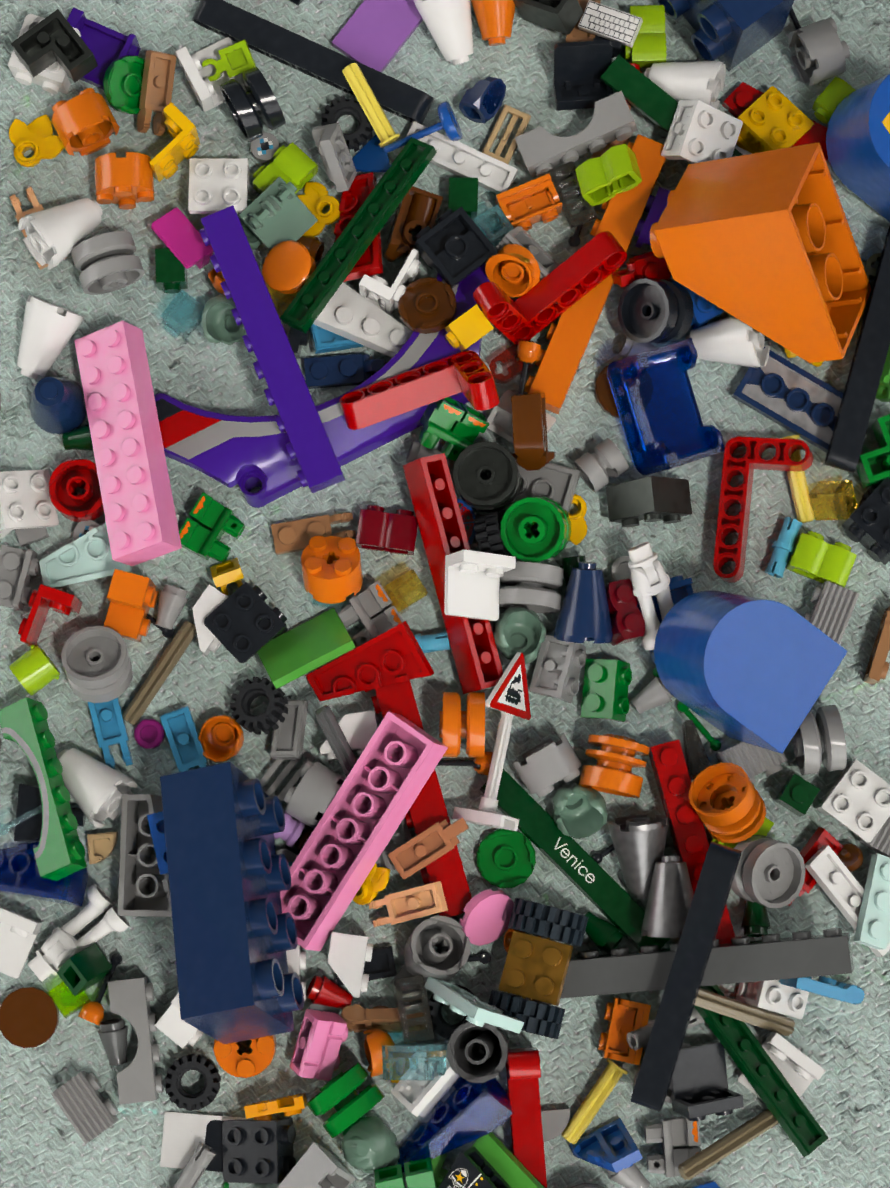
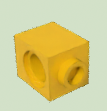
[445,304,494,351]

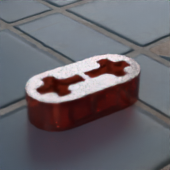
[489,340,536,384]

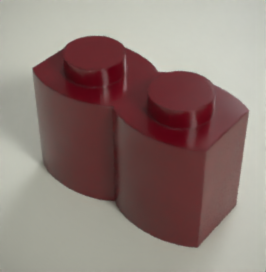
[356,505,418,555]
[605,578,645,646]

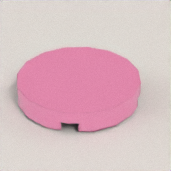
[459,889,514,946]

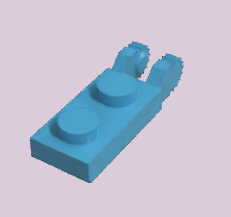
[88,697,133,769]
[160,706,208,772]
[779,976,865,1005]

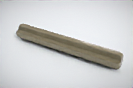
[122,621,197,725]
[695,988,795,1036]
[678,1109,778,1180]

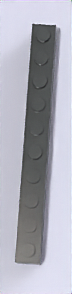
[560,928,854,999]

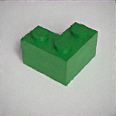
[856,414,890,489]

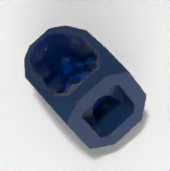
[459,76,506,123]

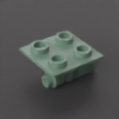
[238,176,318,251]

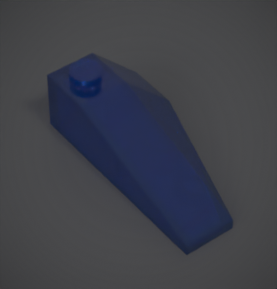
[0,842,88,907]
[398,1076,513,1173]

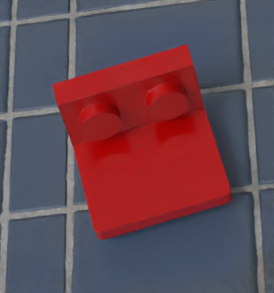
[18,584,83,647]

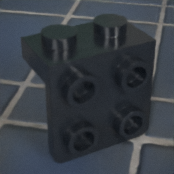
[553,40,613,111]
[842,478,890,565]
[204,582,288,663]
[670,1041,744,1121]
[222,1117,296,1184]

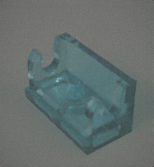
[382,1044,447,1080]

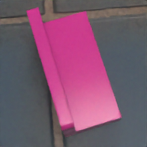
[151,207,214,269]

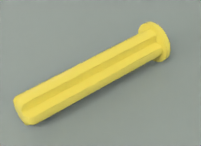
[342,63,400,148]
[780,435,815,523]
[562,1058,628,1144]

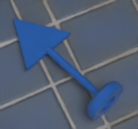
[352,101,463,172]

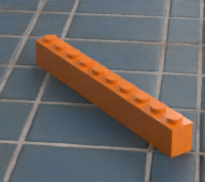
[524,134,666,414]

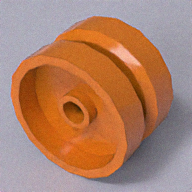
[439,692,485,758]

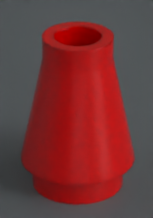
[306,975,353,1010]

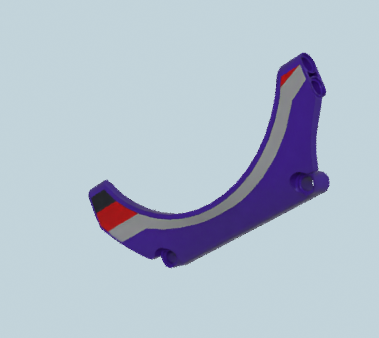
[154,264,490,508]

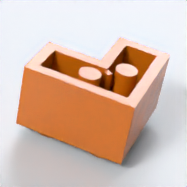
[103,569,159,642]

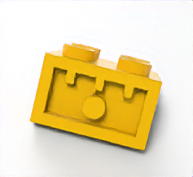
[736,86,814,154]
[150,102,200,182]

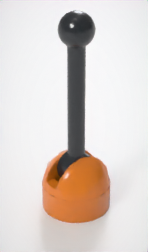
[517,341,541,394]
[437,751,493,775]
[78,953,123,1026]

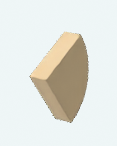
[87,831,118,865]

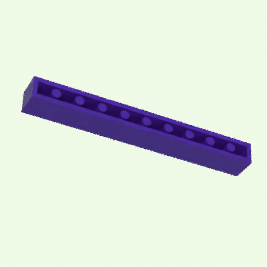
[199,205,345,493]

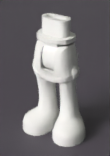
[627,542,674,650]
[28,883,130,982]

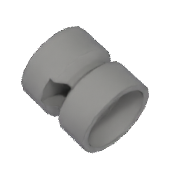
[574,438,629,493]

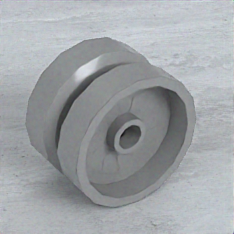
[71,231,145,295]
[499,562,563,613]
[61,626,133,703]
[792,705,847,775]
[731,835,806,908]

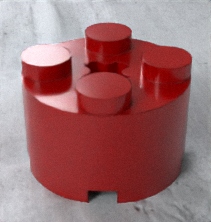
[49,459,104,522]

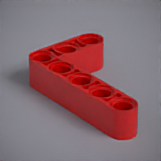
[473,231,627,345]
[339,350,500,430]
[713,436,813,583]
[506,1047,547,1188]

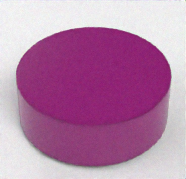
[134,719,165,749]

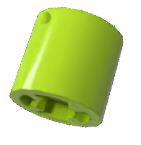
[9,644,60,696]

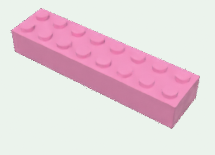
[74,320,182,566]
[280,711,448,951]

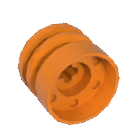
[579,734,650,798]
[689,763,766,844]

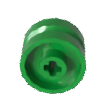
[500,496,571,562]
[306,1062,385,1138]

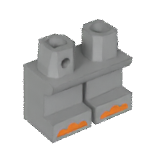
[338,580,404,647]
[644,1116,703,1177]

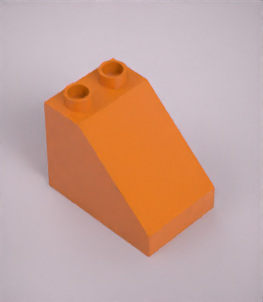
[650,142,872,363]

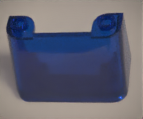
[607,338,725,475]

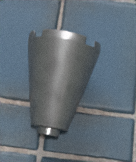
[608,815,668,899]
[641,856,694,938]
[447,1022,508,1083]

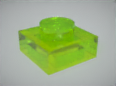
[48,982,91,1018]

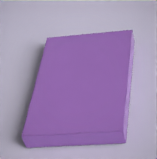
[332,0,423,73]

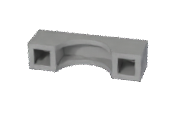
[515,90,638,177]
[108,977,164,1105]

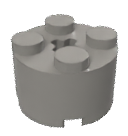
[788,17,850,86]
[512,733,582,798]
[284,761,346,829]
[404,916,471,983]

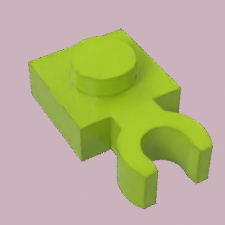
[202,40,257,81]

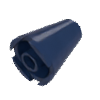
[30,377,87,434]
[554,561,613,644]

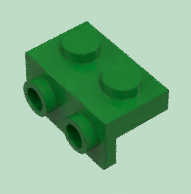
[580,658,632,722]

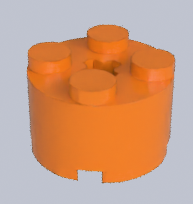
[51,88,119,156]
[94,152,154,210]
[301,536,363,604]
[213,1035,277,1078]

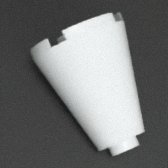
[414,0,474,65]
[644,61,726,109]
[18,198,103,270]
[17,295,83,380]
[686,316,770,368]
[57,748,137,828]

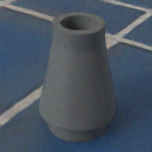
[98,1018,128,1066]

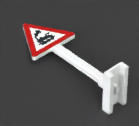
[452,652,531,831]

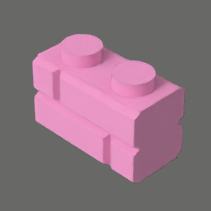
[289,1009,348,1081]

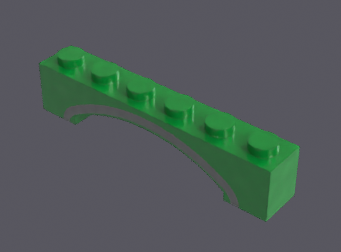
[0,697,87,881]

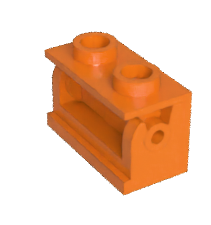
[495,173,563,232]
[598,997,651,1065]

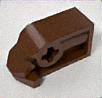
[383,186,443,262]
[511,393,556,471]

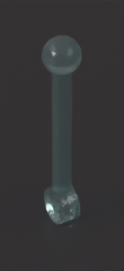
[0,803,42,836]

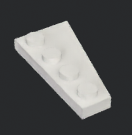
[313,283,413,358]

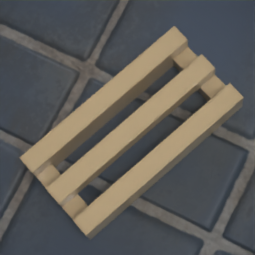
[482,104,531,165]

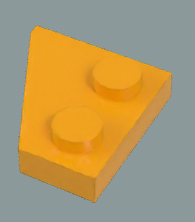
[244,1093,307,1120]

